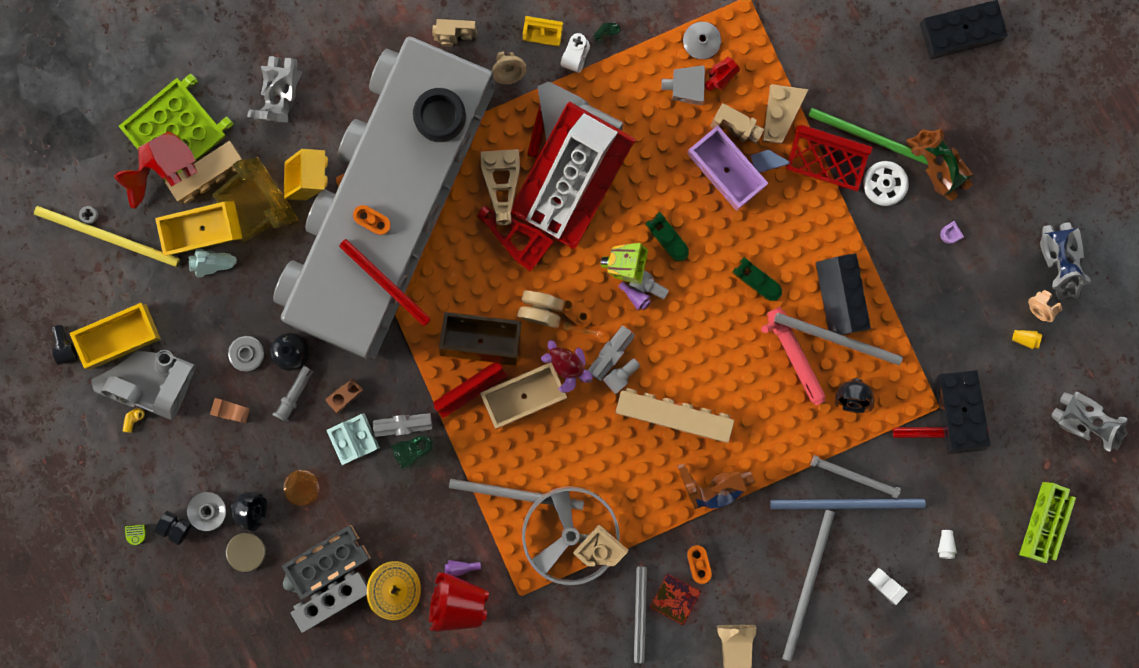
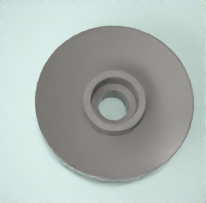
[683,22,721,59]
[187,492,226,531]

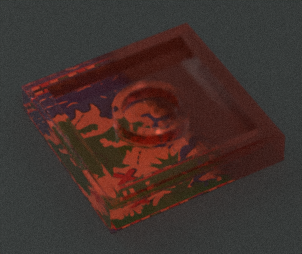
[649,573,701,626]

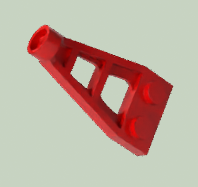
[476,205,554,272]

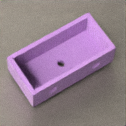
[687,125,768,211]

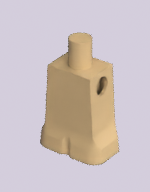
[717,624,757,668]

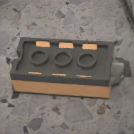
[282,525,371,600]

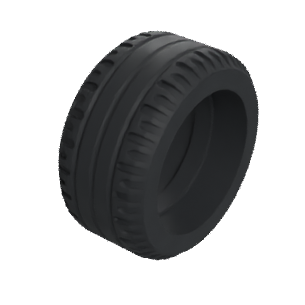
[413,88,466,142]

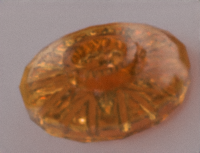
[283,470,320,506]

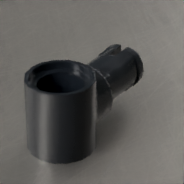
[51,325,78,365]

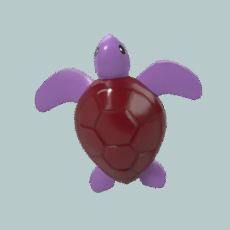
[541,340,593,393]

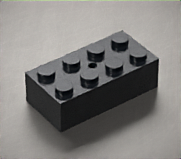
[920,0,1008,60]
[935,370,991,454]

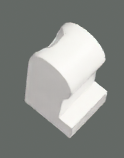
[868,568,907,605]

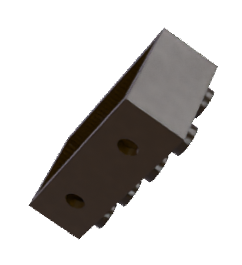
[439,312,521,365]

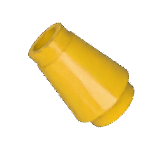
[1012,330,1042,349]

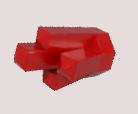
[704,57,740,91]

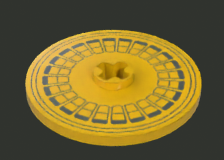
[367,561,421,620]

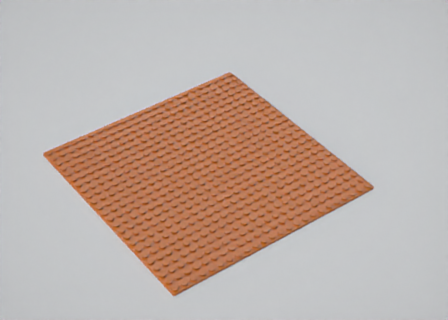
[336,0,939,596]

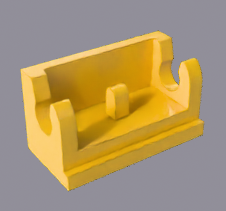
[522,16,563,47]

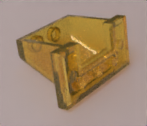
[212,157,299,242]

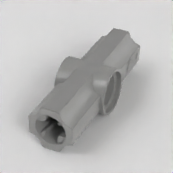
[588,325,635,381]
[373,413,433,437]

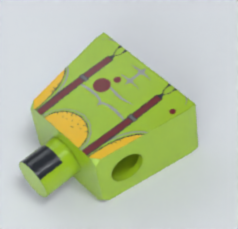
[601,243,648,284]

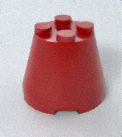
[429,572,489,632]

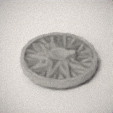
[228,336,264,372]

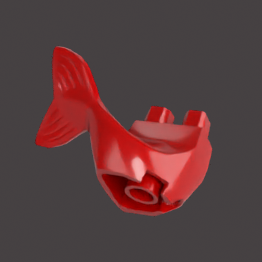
[114,131,197,209]

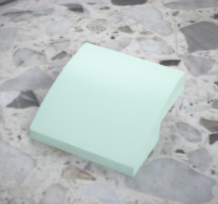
[327,413,380,465]

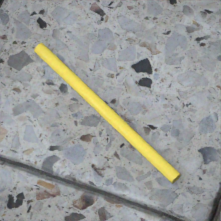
[34,206,180,267]

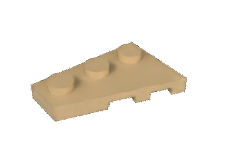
[763,84,808,144]

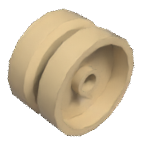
[517,290,565,328]

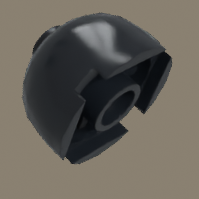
[270,333,309,371]
[835,378,874,413]
[231,492,268,532]

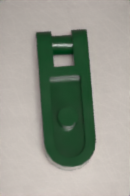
[644,212,689,262]
[732,257,782,301]

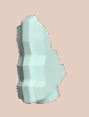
[189,249,237,278]

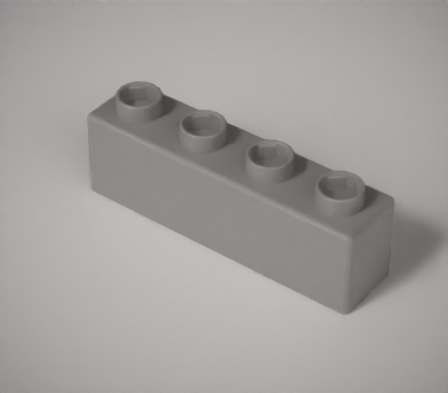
[273,36,495,362]

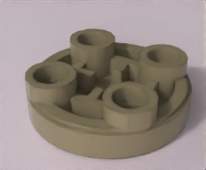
[226,533,266,572]

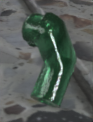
[592,22,621,42]

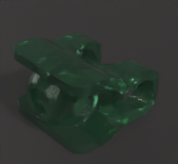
[390,436,433,470]

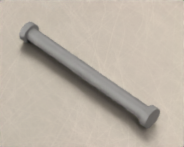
[810,455,901,499]

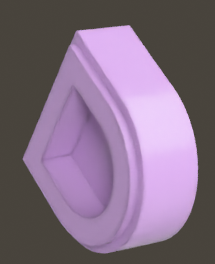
[940,221,964,244]

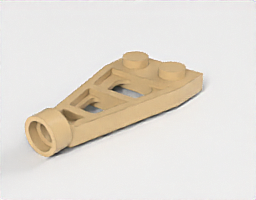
[481,149,520,225]

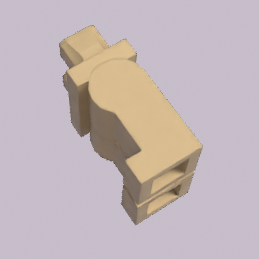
[710,103,764,144]

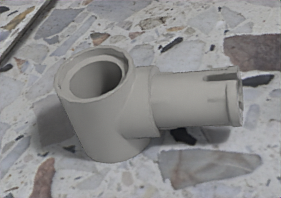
[629,271,669,300]
[603,358,641,394]

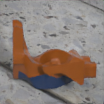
[677,464,755,509]

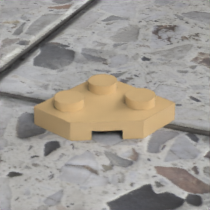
[573,525,628,566]

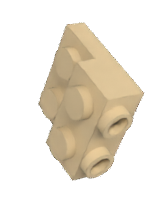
[432,19,477,47]

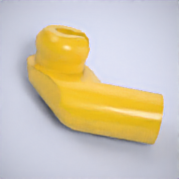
[122,408,145,433]

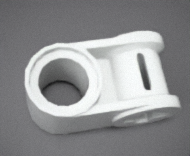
[561,33,590,73]

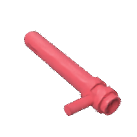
[761,307,826,406]

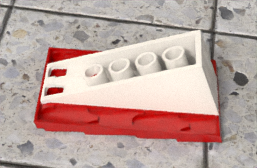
[511,101,636,250]

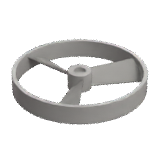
[522,486,620,585]

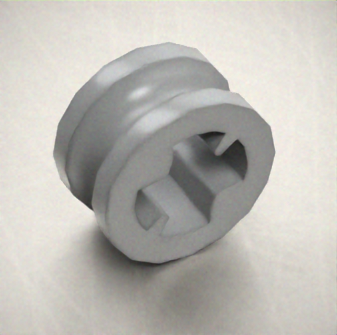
[79,206,99,224]

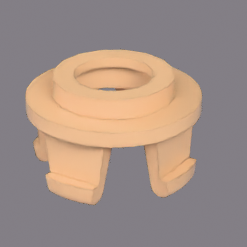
[1028,290,1062,322]

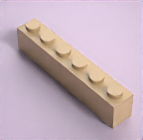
[615,388,734,443]

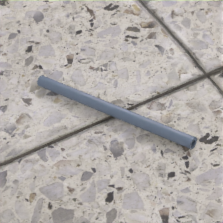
[770,499,926,509]

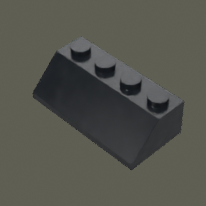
[815,253,871,335]

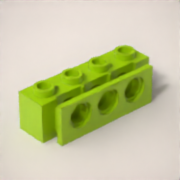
[1019,482,1076,563]

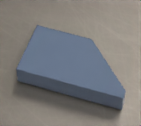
[751,150,790,173]

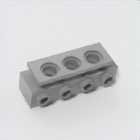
[290,571,367,633]

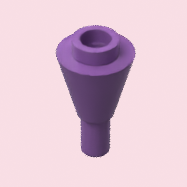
[619,281,651,311]
[445,560,481,577]

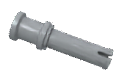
[272,366,314,423]

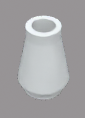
[937,530,957,559]

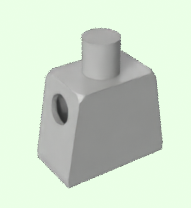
[661,66,705,105]

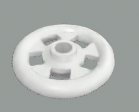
[863,161,909,206]

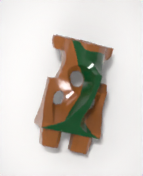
[906,128,973,201]

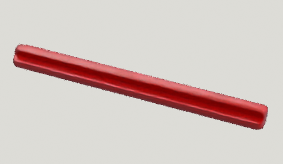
[339,239,431,326]

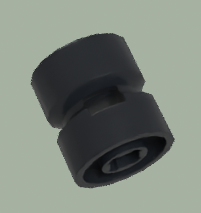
[154,510,192,546]

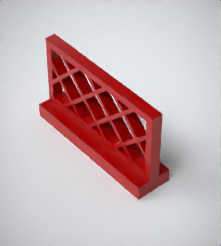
[785,124,873,192]
[433,362,508,419]

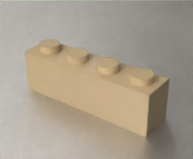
[165,141,245,204]

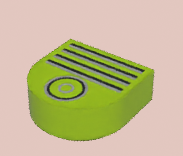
[125,525,146,545]

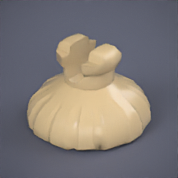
[492,52,527,84]

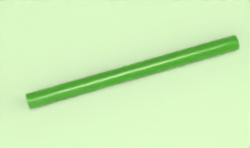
[808,108,928,165]

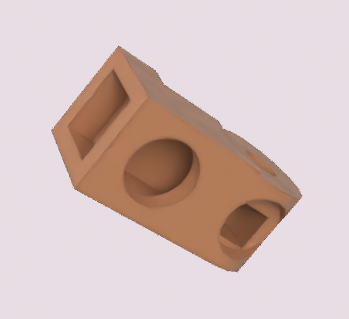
[325,378,363,415]
[210,398,250,424]

